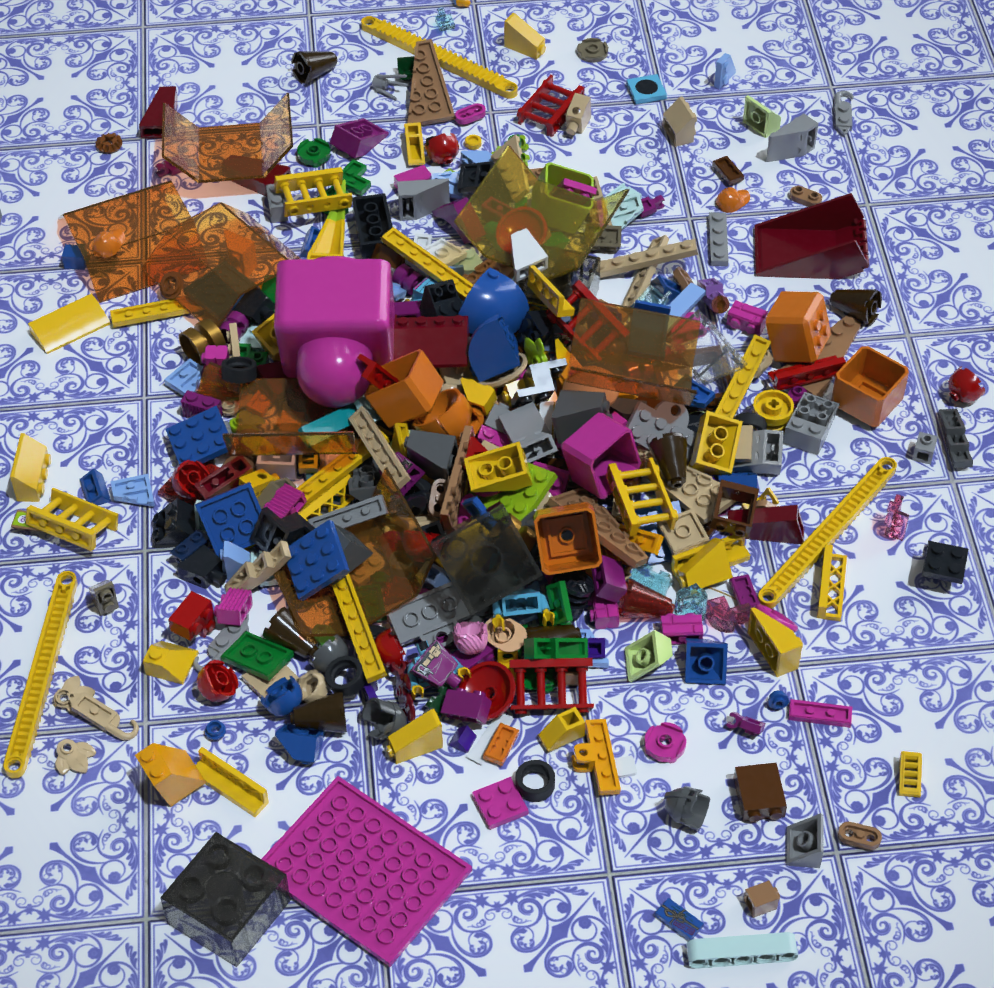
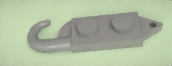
[834,90,854,137]
[193,614,249,672]

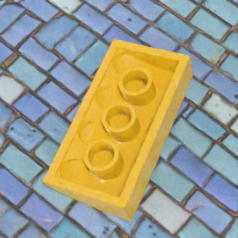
[28,293,111,354]

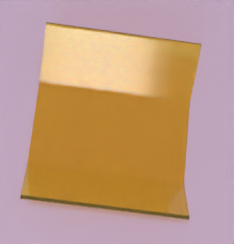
[454,145,630,280]

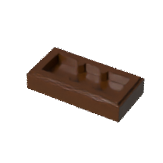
[712,156,744,185]

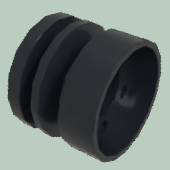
[545,570,595,619]

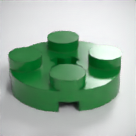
[297,138,331,168]

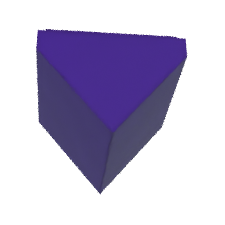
[588,638,605,659]
[449,725,477,753]

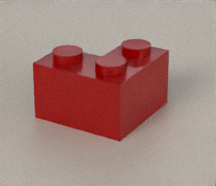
[168,591,216,641]

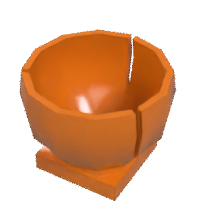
[411,388,481,448]

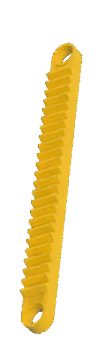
[361,16,518,99]
[758,457,897,609]
[3,571,78,778]

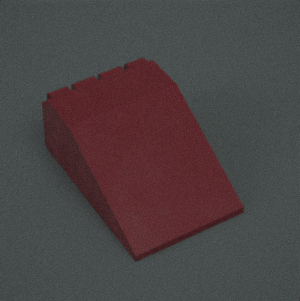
[754,193,869,279]

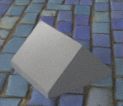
[786,813,824,868]

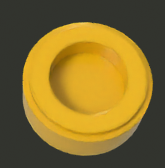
[465,134,482,150]

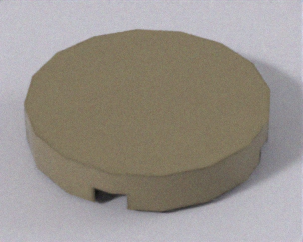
[577,38,609,63]

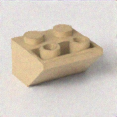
[662,96,697,147]

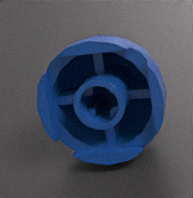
[260,676,303,716]

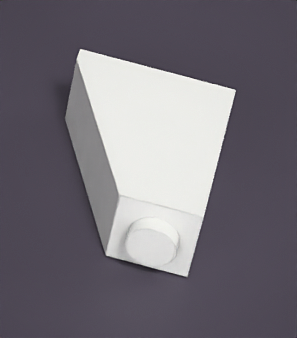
[511,228,548,282]

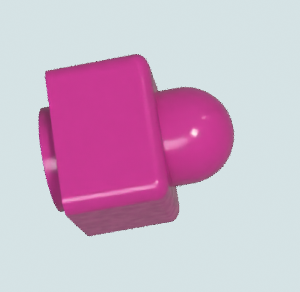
[274,256,395,408]

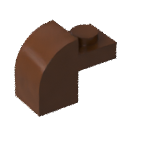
[371,243,411,269]

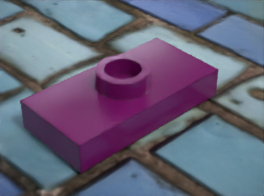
[729,574,760,613]

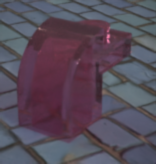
[704,596,751,633]

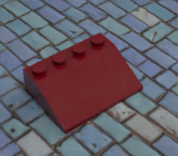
[394,315,470,368]

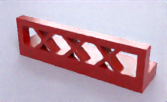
[357,354,399,390]
[768,355,846,390]

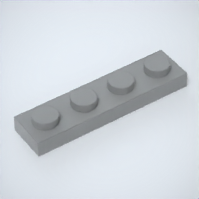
[709,212,729,266]
[308,495,389,529]

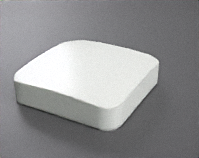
[615,756,637,778]

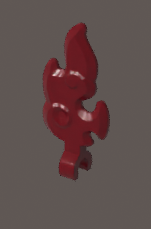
[389,661,416,722]

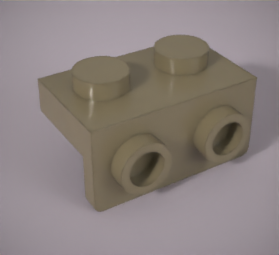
[586,224,622,251]

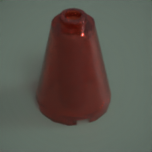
[618,578,675,619]

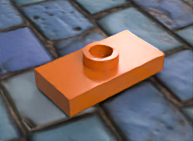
[483,723,519,766]

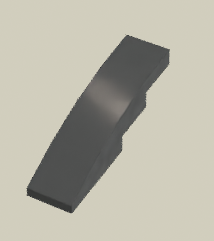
[938,409,973,468]

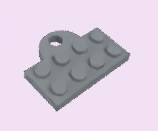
[626,400,697,466]
[386,578,476,649]

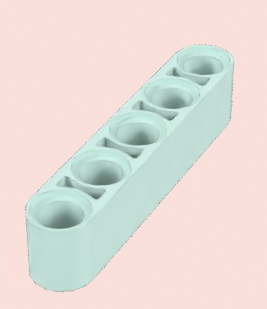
[686,932,799,969]

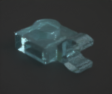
[435,7,455,31]

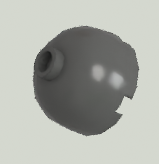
[308,634,349,674]

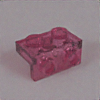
[884,494,909,541]

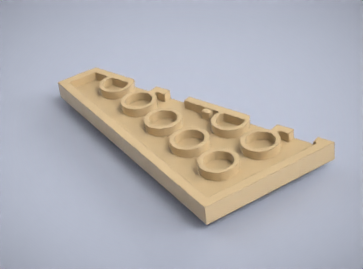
[637,446,737,525]

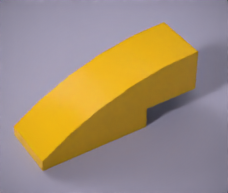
[404,122,425,166]

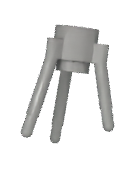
[372,74,410,100]

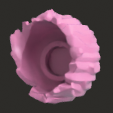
[452,621,488,655]

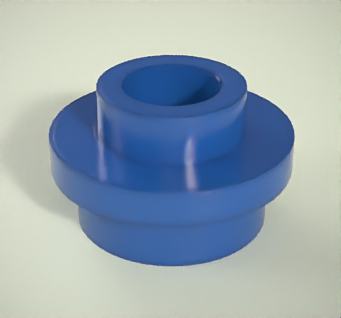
[768,690,789,710]
[205,720,226,740]

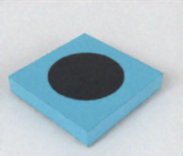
[626,74,667,104]

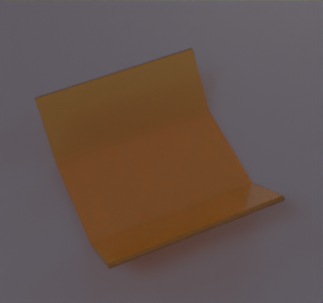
[162,93,293,183]
[58,180,209,303]
[142,202,301,328]
[566,298,701,406]
[222,378,363,456]
[261,467,437,637]

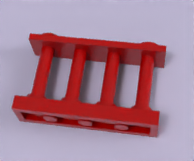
[517,74,585,137]
[545,280,630,365]
[509,658,594,714]

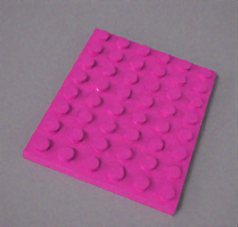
[255,776,472,967]

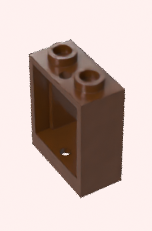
[709,479,759,538]

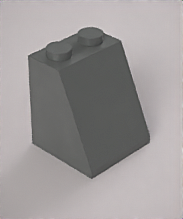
[551,390,613,444]
[404,429,458,481]
[331,523,373,585]

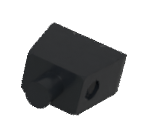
[233,283,275,325]
[176,545,227,589]

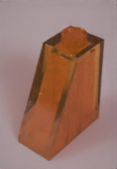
[197,362,252,401]

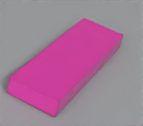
[788,699,853,728]

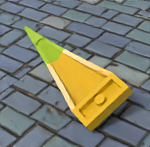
[307,179,346,259]

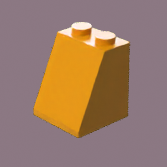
[135,743,206,807]

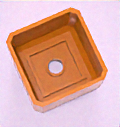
[766,291,831,363]
[831,346,909,427]
[364,349,444,429]
[533,502,602,575]

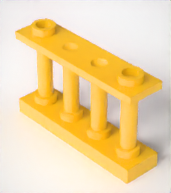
[274,167,352,217]
[606,457,678,537]
[26,488,118,551]

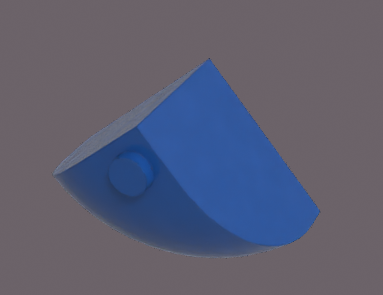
[458,267,529,334]
[468,314,520,382]

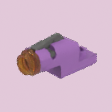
[697,278,729,314]

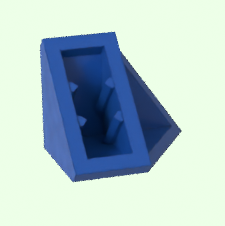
[650,275,682,305]

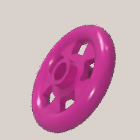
[755,604,798,632]

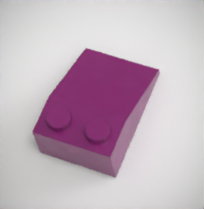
[330,118,389,158]

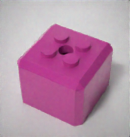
[561,413,641,499]

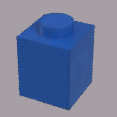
[62,244,90,270]

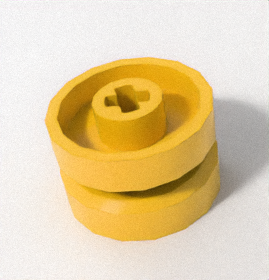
[752,389,794,435]

